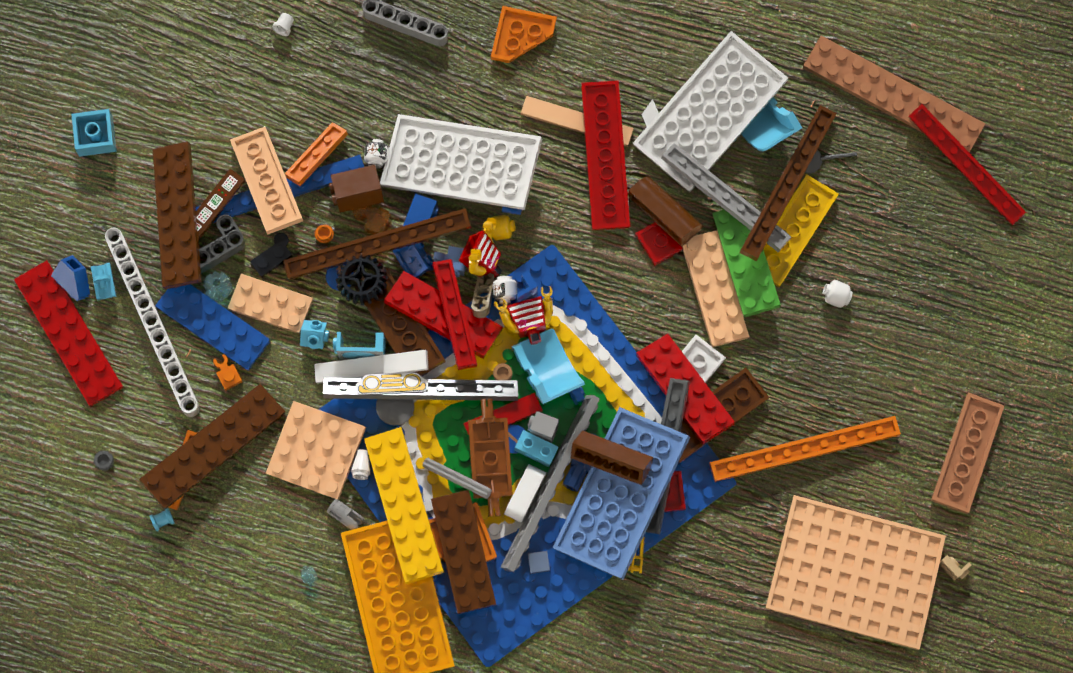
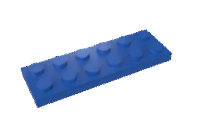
[155,284,271,371]

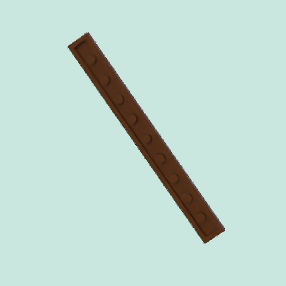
[740,105,837,262]
[283,208,471,280]

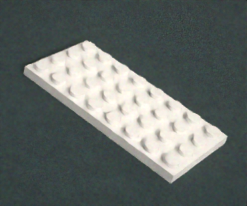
[633,31,788,193]
[380,114,542,210]

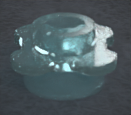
[300,566,318,586]

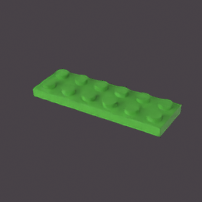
[712,209,781,317]

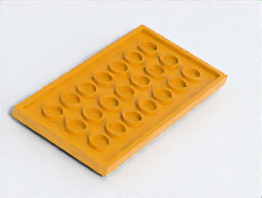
[341,521,455,673]

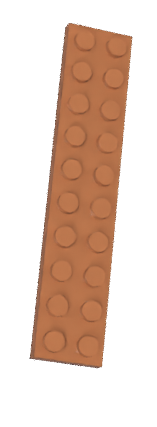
[803,35,986,152]

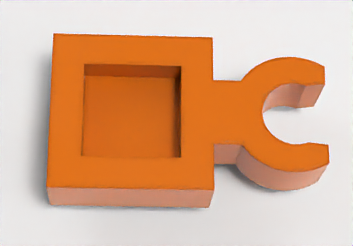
[213,354,243,391]

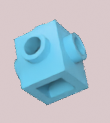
[300,320,330,349]

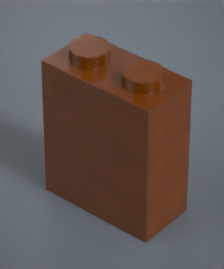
[329,165,384,213]

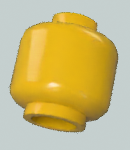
[491,215,516,241]

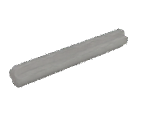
[422,458,492,499]

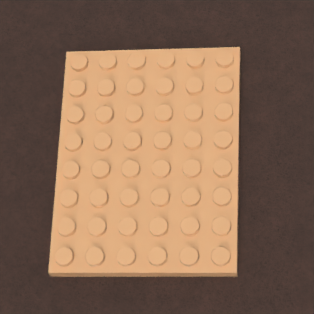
[765,495,946,650]

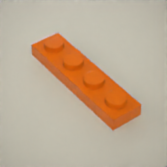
[285,122,348,186]

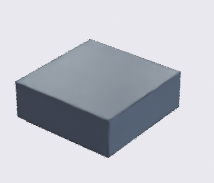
[528,551,550,574]

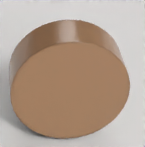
[493,363,512,380]

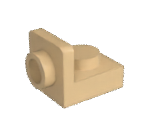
[939,555,971,581]

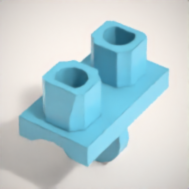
[91,263,116,301]

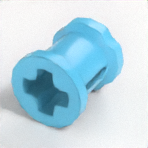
[150,508,175,531]

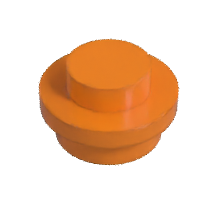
[315,225,334,243]

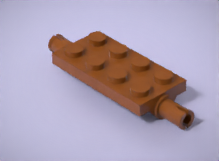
[468,399,513,517]

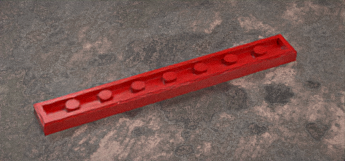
[908,104,1027,225]

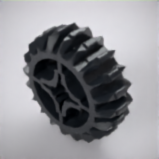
[336,254,388,305]

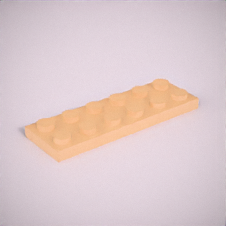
[230,127,303,235]
[683,230,749,347]

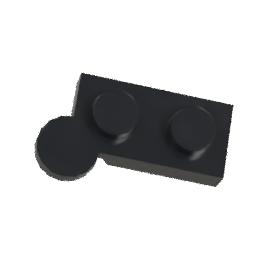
[250,232,293,278]

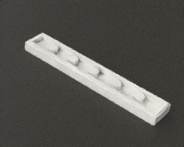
[315,350,429,384]

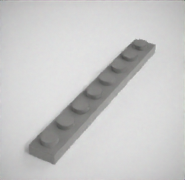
[661,143,791,252]

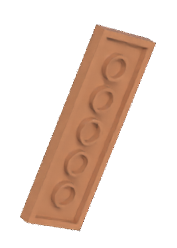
[931,393,1004,514]

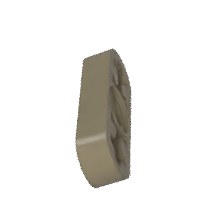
[471,273,495,318]

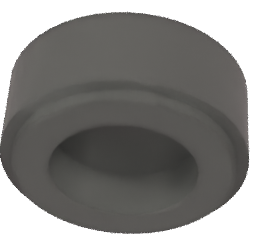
[94,450,114,471]

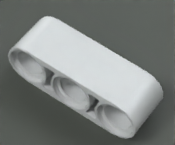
[504,464,546,523]

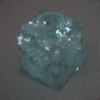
[203,271,233,302]

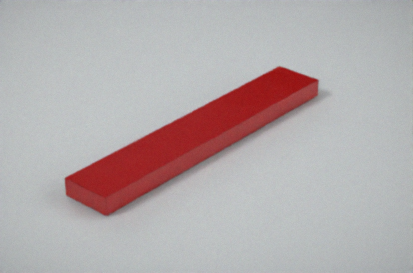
[432,259,477,370]

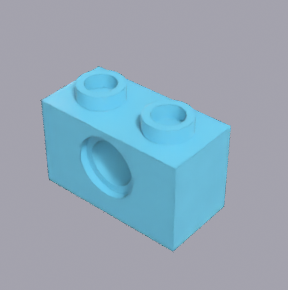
[514,430,558,467]

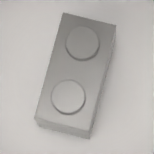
[528,411,559,443]

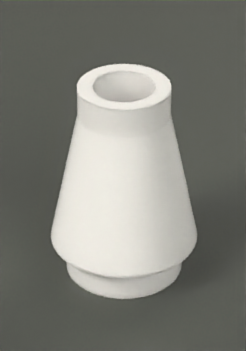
[351,450,370,480]

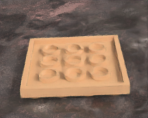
[266,401,366,500]

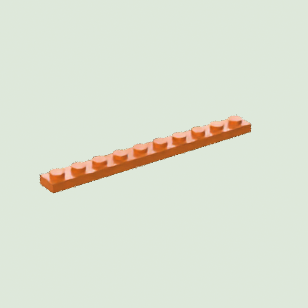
[709,416,901,482]

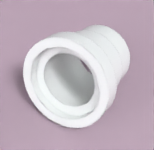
[272,13,294,36]

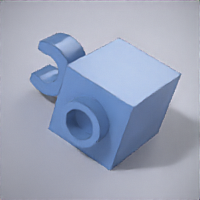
[433,246,466,277]

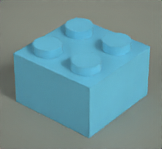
[71,109,117,157]

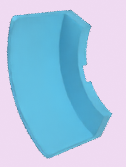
[741,97,802,151]
[511,328,585,404]

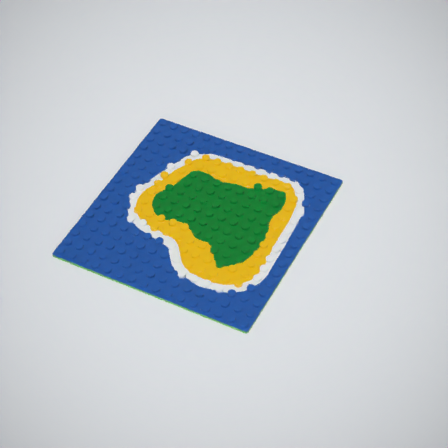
[318,245,736,668]

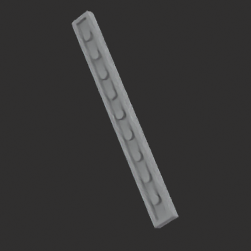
[500,395,599,572]

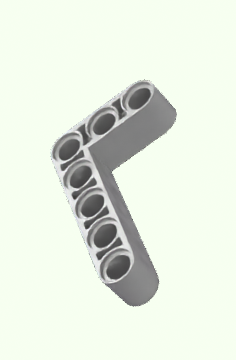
[362,0,448,46]

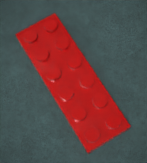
[384,271,503,359]
[636,333,735,445]

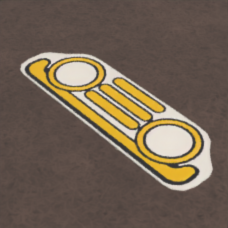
[356,372,428,394]

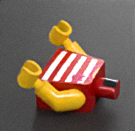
[459,217,502,278]
[494,286,553,345]

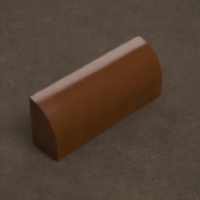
[628,176,703,247]

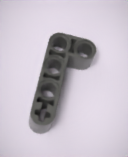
[199,215,245,274]

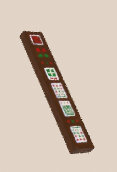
[159,169,246,258]

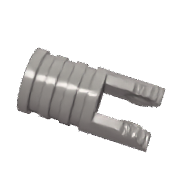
[327,499,365,530]

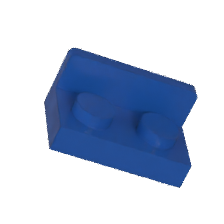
[392,242,434,278]

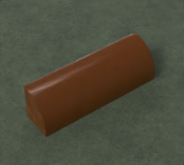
[570,430,653,485]

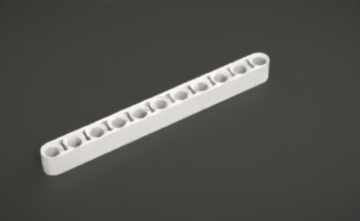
[105,228,200,417]

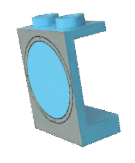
[333,332,386,360]

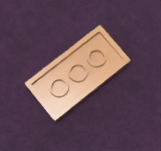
[228,274,313,334]

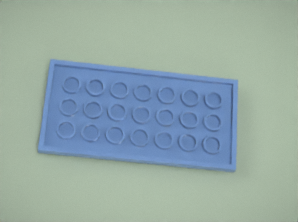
[553,407,690,580]

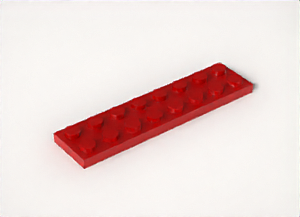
[581,80,630,231]
[14,260,124,407]

